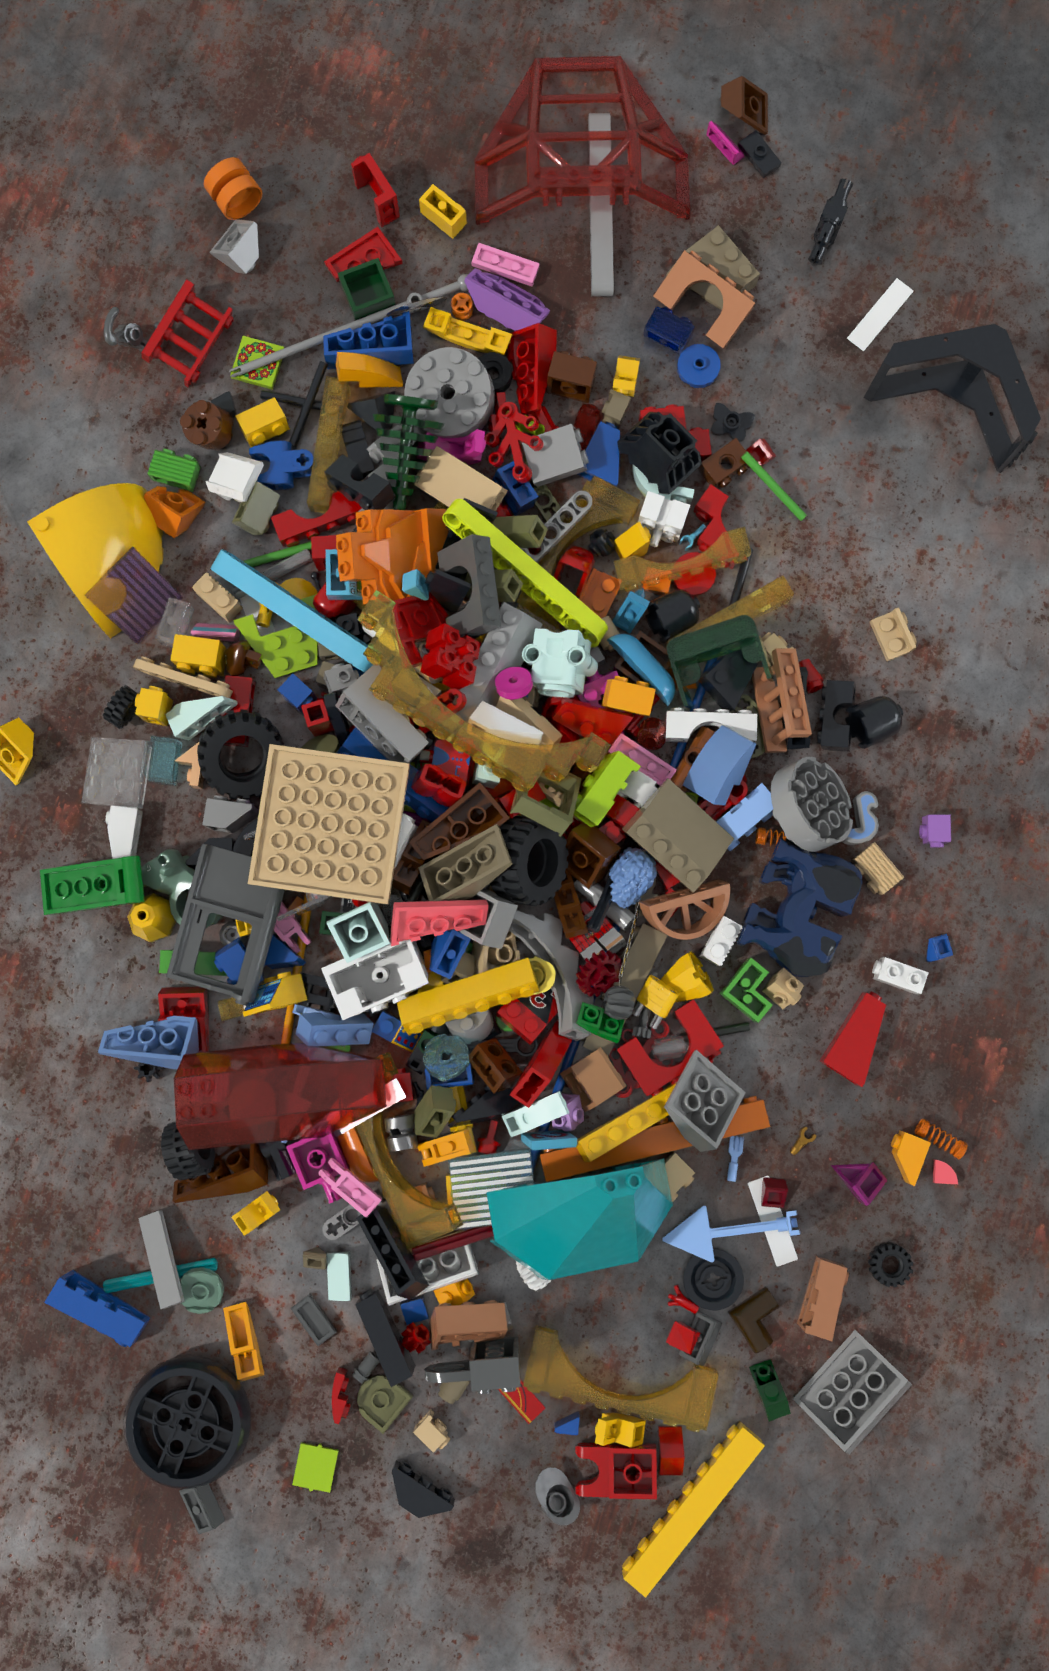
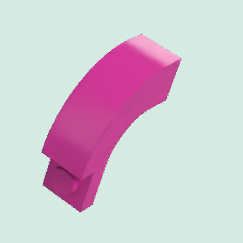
[416,429,486,465]

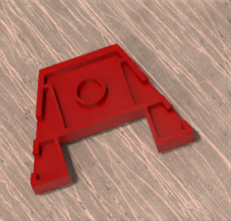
[390,592,448,670]

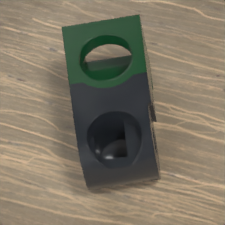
[406,1028,445,1075]

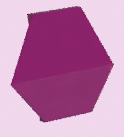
[831,1162,887,1206]

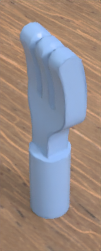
[727,1136,744,1182]

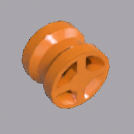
[451,293,473,321]

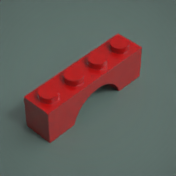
[271,491,362,547]

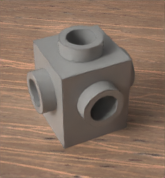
[324,663,359,697]

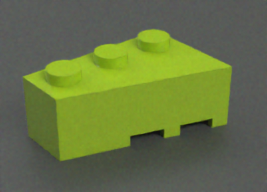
[574,751,641,827]

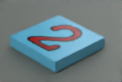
[521,1130,577,1150]

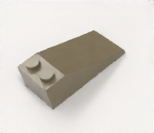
[418,824,512,901]

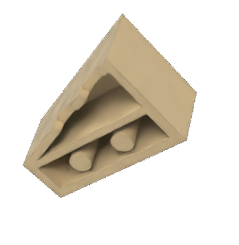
[496,696,563,757]

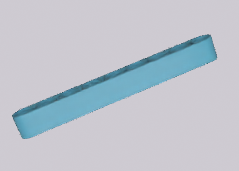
[210,549,380,672]

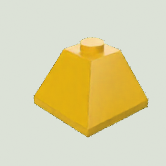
[0,717,34,785]

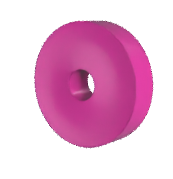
[495,667,533,700]

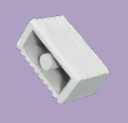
[699,916,743,967]

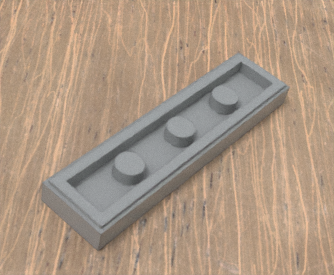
[138,1210,185,1309]

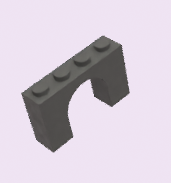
[437,534,501,639]

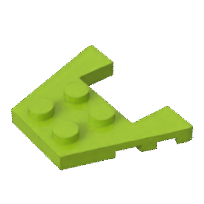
[233,595,318,678]

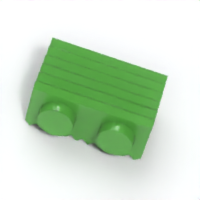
[148,449,201,492]

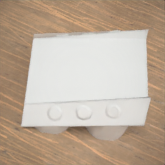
[205,452,264,502]

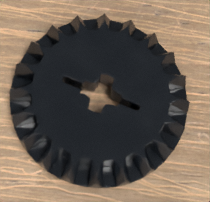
[683,1248,744,1311]

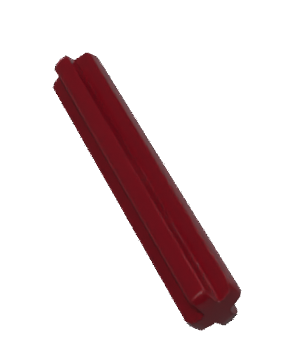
[412,1224,494,1261]

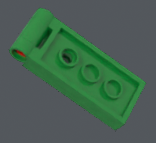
[40,856,145,915]

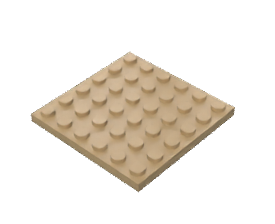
[248,744,410,905]

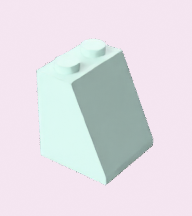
[326,902,390,963]

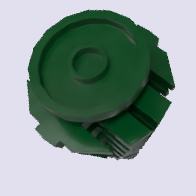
[373,394,445,510]

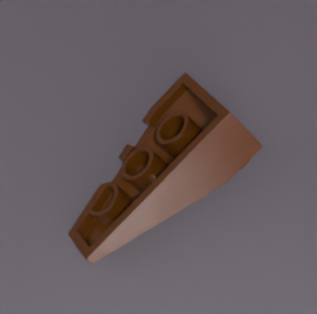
[173,1133,268,1203]

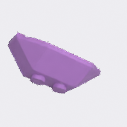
[464,268,550,331]

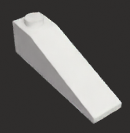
[105,805,143,859]

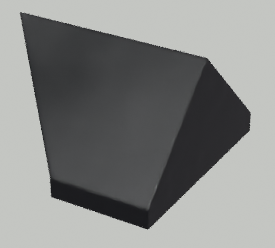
[347,391,395,431]

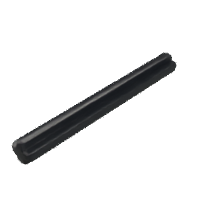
[587,835,637,933]

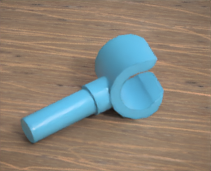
[679,524,707,551]

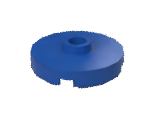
[677,344,721,388]

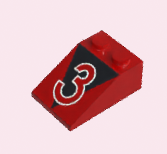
[496,987,558,1045]

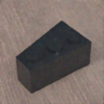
[697,632,766,711]

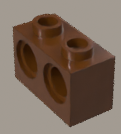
[467,1038,523,1094]

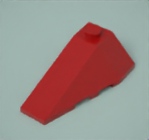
[507,323,557,415]

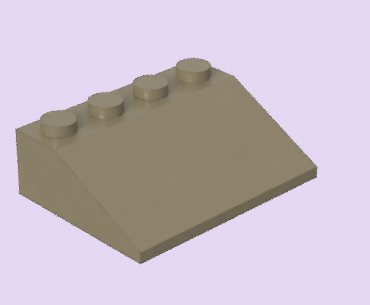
[622,778,734,893]

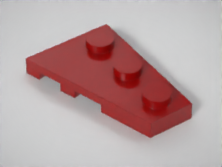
[324,226,403,282]
[551,698,633,750]

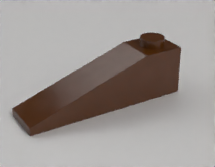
[409,783,510,860]

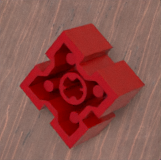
[420,623,481,690]

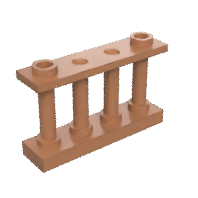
[752,648,812,753]

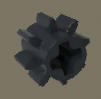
[588,529,616,557]
[134,1063,164,1082]

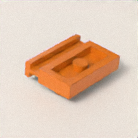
[579,568,623,619]

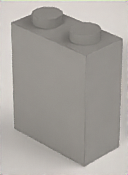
[522,424,589,487]

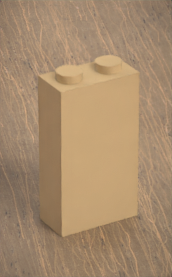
[414,446,508,511]

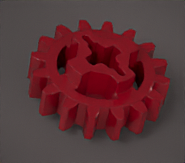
[576,950,622,997]

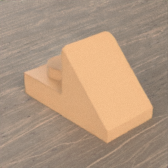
[175,742,204,789]

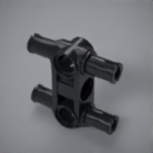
[808,178,853,265]

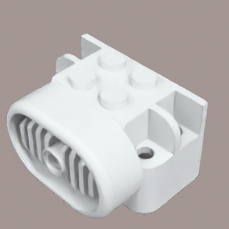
[321,938,429,1020]

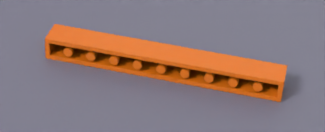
[539,1096,770,1182]

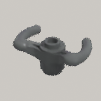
[104,307,163,359]

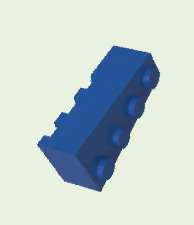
[323,311,414,369]
[44,1270,150,1347]

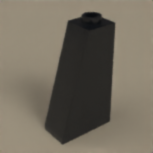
[355,1289,416,1387]

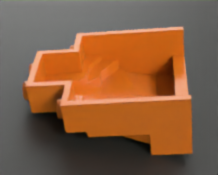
[336,508,448,604]

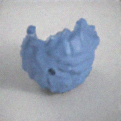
[609,847,657,908]

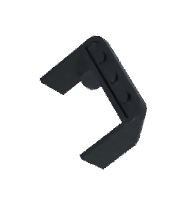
[424,498,498,614]

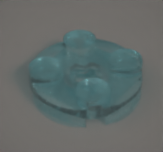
[423,1034,470,1081]

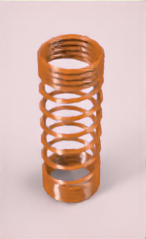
[755,827,786,847]
[915,1118,968,1159]

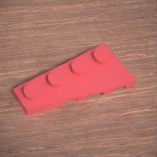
[390,900,489,947]

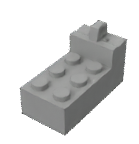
[335,662,429,763]

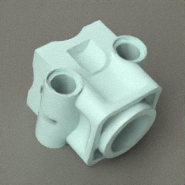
[522,628,598,698]

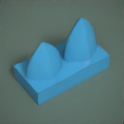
[612,588,650,633]

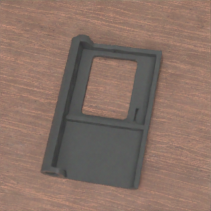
[166,844,285,1006]

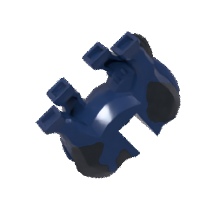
[737,838,863,977]

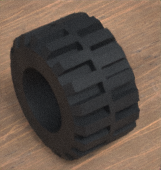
[161,1116,215,1181]

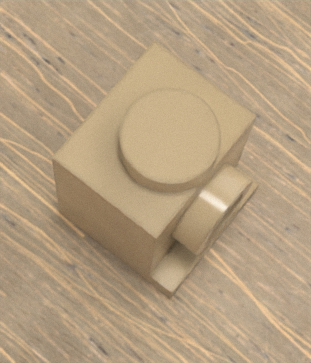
[759,632,793,665]
[413,1409,451,1453]

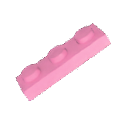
[471,243,540,287]
[608,733,677,786]

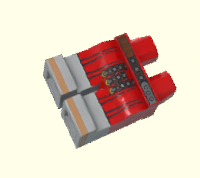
[568,901,627,960]

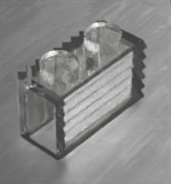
[155,597,194,648]

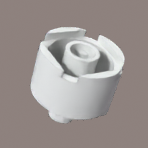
[617,770,658,809]

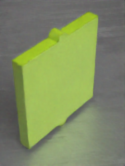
[292,1442,339,1493]

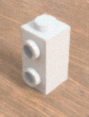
[872,957,928,994]

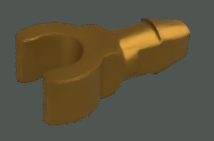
[790,1126,816,1155]

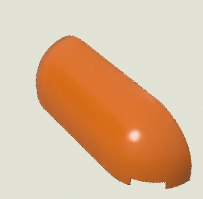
[330,1096,380,1183]

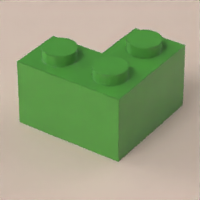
[719,958,773,1023]

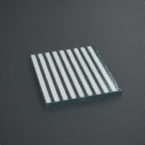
[448,1149,536,1230]

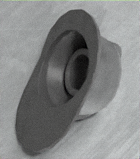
[535,1468,580,1525]

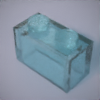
[142,736,182,786]

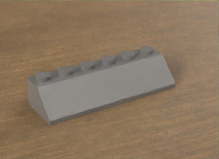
[440,602,543,745]

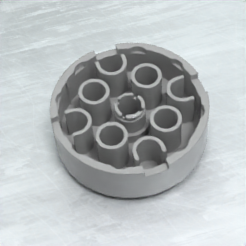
[404,347,495,438]
[771,757,853,852]

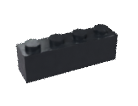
[356,1205,429,1300]

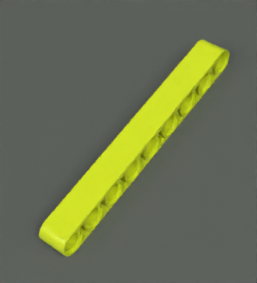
[442,499,608,648]

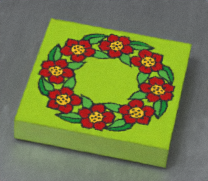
[230,336,284,390]

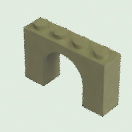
[464,515,548,602]

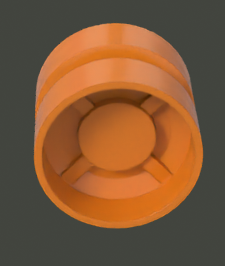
[204,157,263,220]

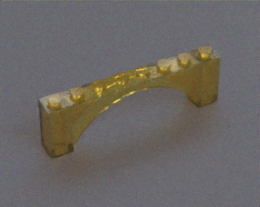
[517,475,641,633]
[335,1052,463,1250]
[523,1325,719,1432]

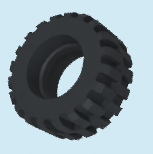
[197,709,284,800]
[490,815,569,906]

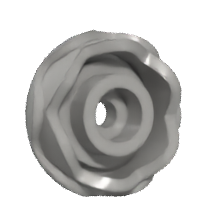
[219,921,247,946]

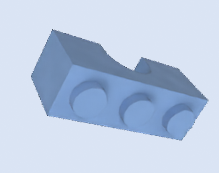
[296,1013,374,1047]

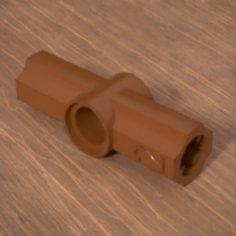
[670,726,715,793]

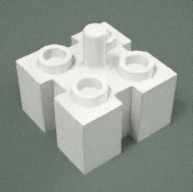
[638,491,690,547]

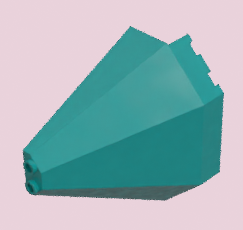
[486,1158,673,1280]

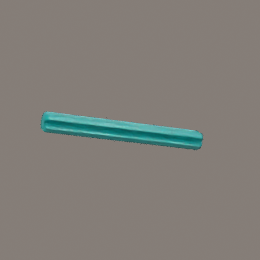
[103,1258,218,1293]

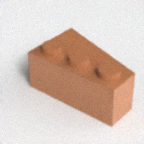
[797,1256,849,1341]
[429,1300,508,1351]

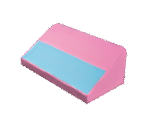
[191,623,240,642]

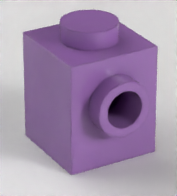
[919,815,951,848]

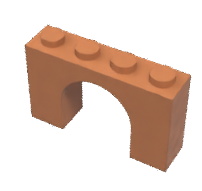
[653,250,756,349]

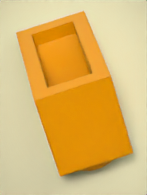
[891,1130,931,1186]

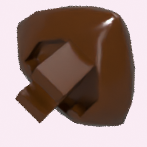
[224,640,261,676]

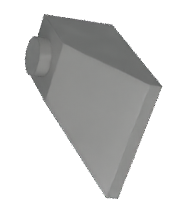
[210,219,259,274]

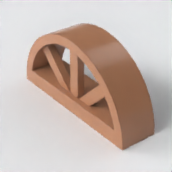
[639,879,730,940]

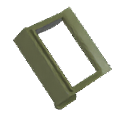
[510,750,581,837]

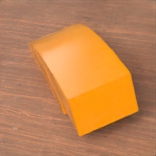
[336,352,403,387]
[223,1302,264,1381]

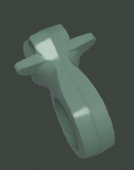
[141,848,223,928]

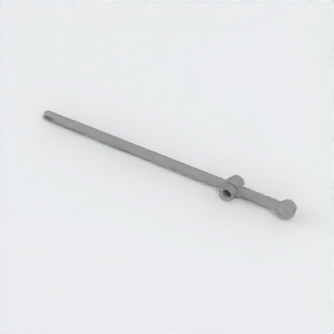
[229,274,469,377]

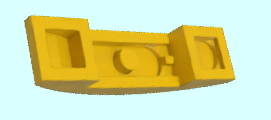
[423,307,512,355]

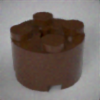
[180,400,234,450]

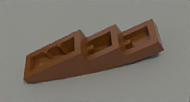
[553,870,588,939]

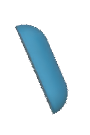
[607,634,675,706]

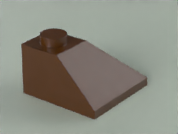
[721,76,768,135]

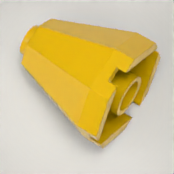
[127,893,176,942]
[660,951,714,1003]

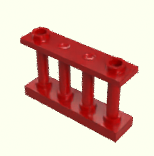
[141,279,234,387]

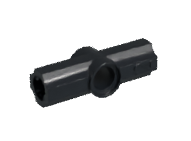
[253,1122,296,1181]

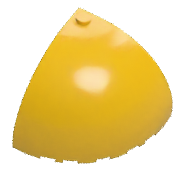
[27,483,163,639]

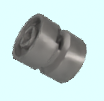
[384,1114,418,1152]

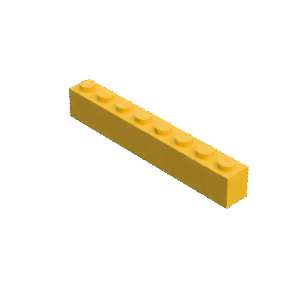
[622,1421,765,1598]

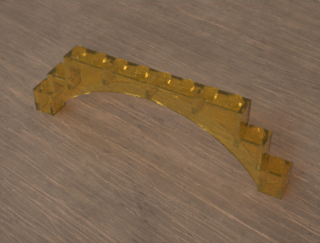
[357,590,611,792]

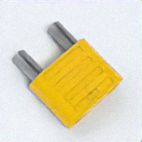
[632,975,679,1029]

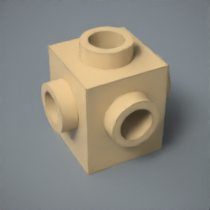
[762,968,804,1009]

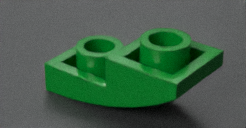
[576,1002,624,1043]

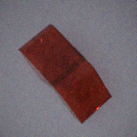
[574,403,603,450]

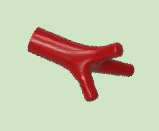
[668,1285,699,1314]

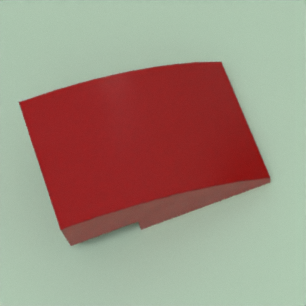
[158,986,209,1060]

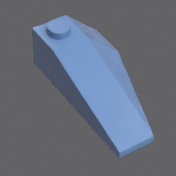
[98,1016,199,1071]

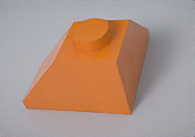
[144,486,205,538]

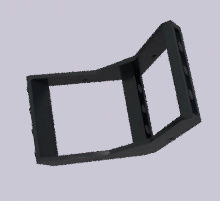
[863,324,1041,473]

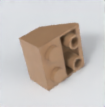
[560,1047,626,1112]

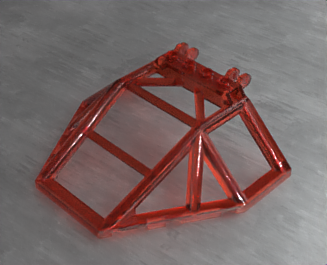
[475,56,690,225]

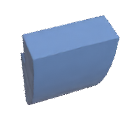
[683,725,756,805]

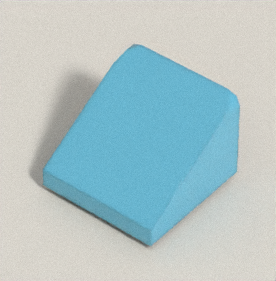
[402,569,429,601]

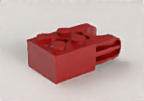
[575,1442,657,1500]

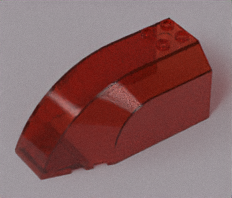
[174,1043,387,1150]

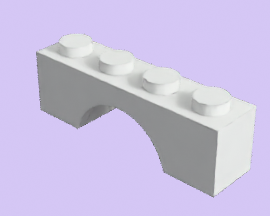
[665,708,757,743]

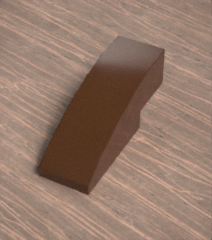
[392,820,431,895]

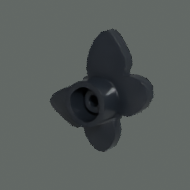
[711,403,755,442]

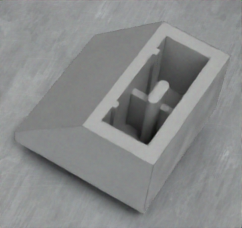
[202,795,259,833]

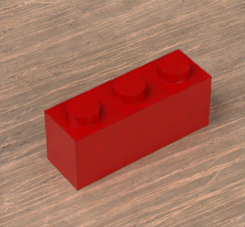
[222,675,256,747]

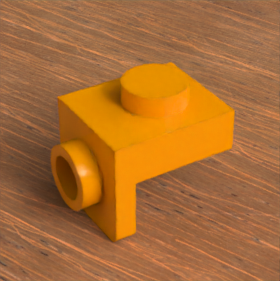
[433,1278,475,1306]

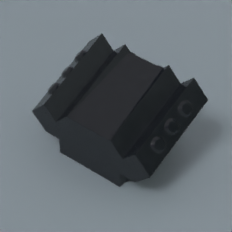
[617,412,702,494]

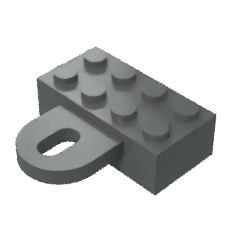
[424,1337,521,1394]

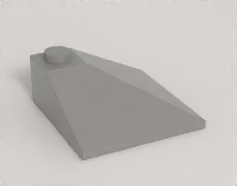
[664,1050,746,1152]

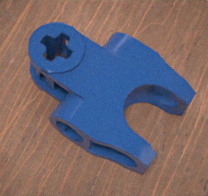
[249,441,317,491]

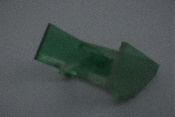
[667,615,775,709]

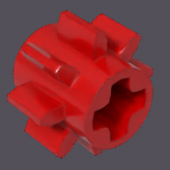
[401,1322,431,1354]

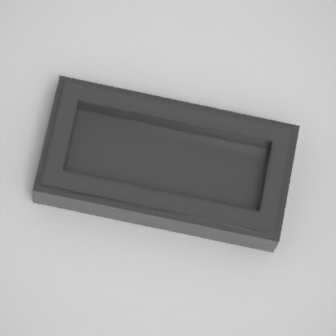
[291,1293,338,1346]

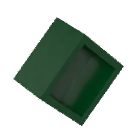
[338,258,396,321]

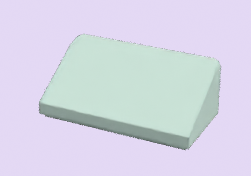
[327,1251,352,1301]

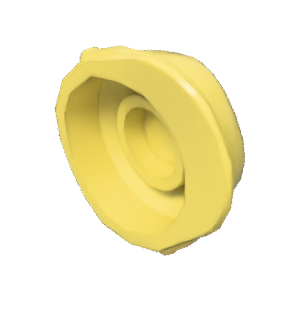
[529,956,556,995]

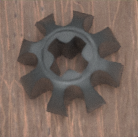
[603,986,635,1020]

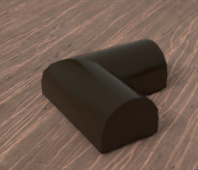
[728,1286,779,1353]

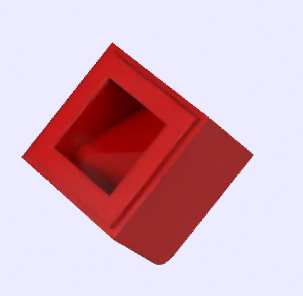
[666,1321,700,1355]

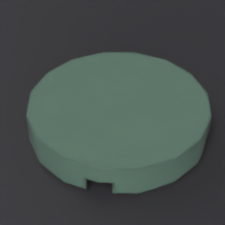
[180,1267,224,1314]

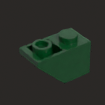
[749,1359,791,1421]

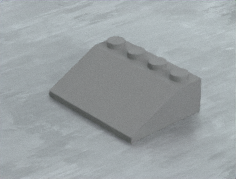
[793,1330,912,1455]

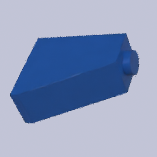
[577,421,620,493]

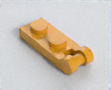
[417,1129,475,1167]

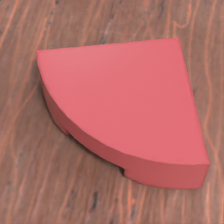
[933,1159,958,1184]

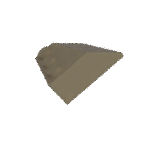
[666,225,760,310]

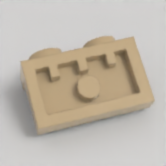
[870,607,917,662]

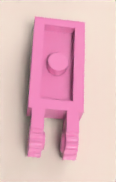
[274,902,311,954]
[318,1158,382,1217]

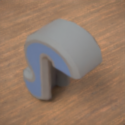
[841,791,879,845]

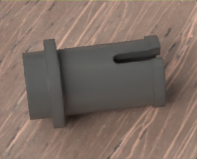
[352,1351,380,1384]

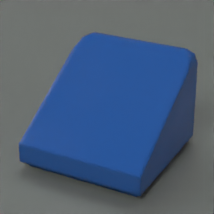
[400,1295,429,1325]
[554,1412,580,1435]

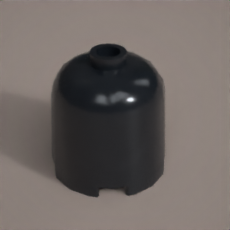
[645,589,700,643]
[845,696,903,749]

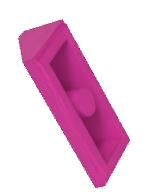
[706,121,745,165]

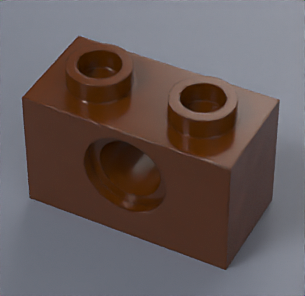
[699,438,749,489]

